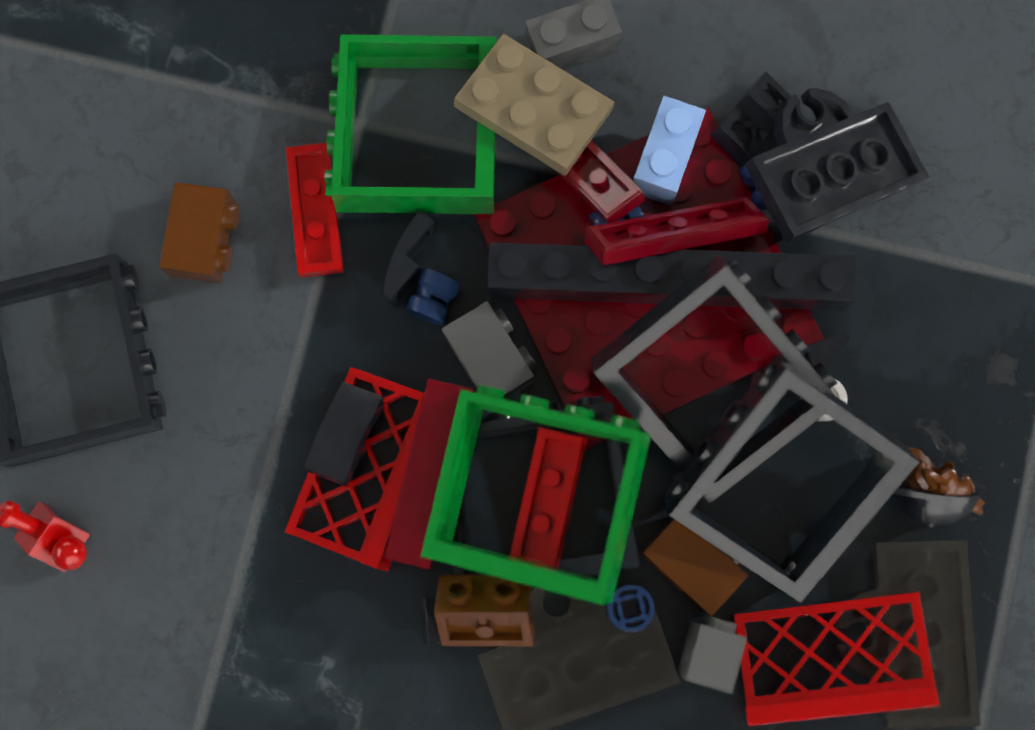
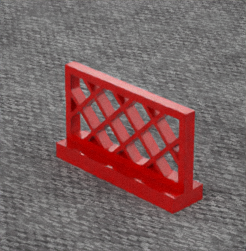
[285,367,425,572]
[734,592,940,726]

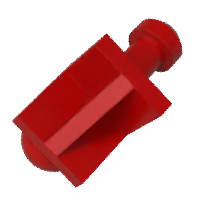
[0,500,90,572]

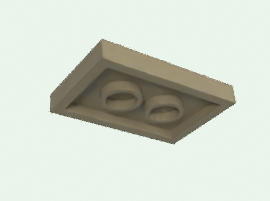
[454,33,615,176]

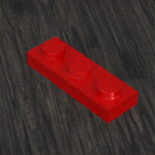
[286,143,344,278]
[510,427,587,568]

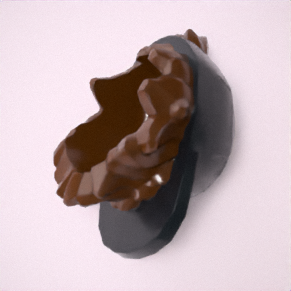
[893,447,985,527]

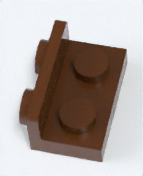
[434,575,534,646]

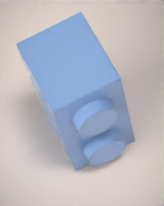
[633,96,706,206]

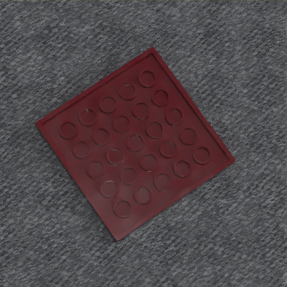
[474,108,824,451]

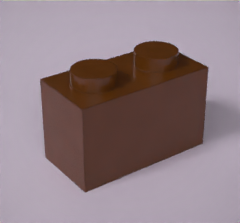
[159,182,240,284]
[640,518,748,617]

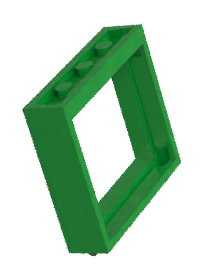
[324,35,497,214]
[421,385,651,605]

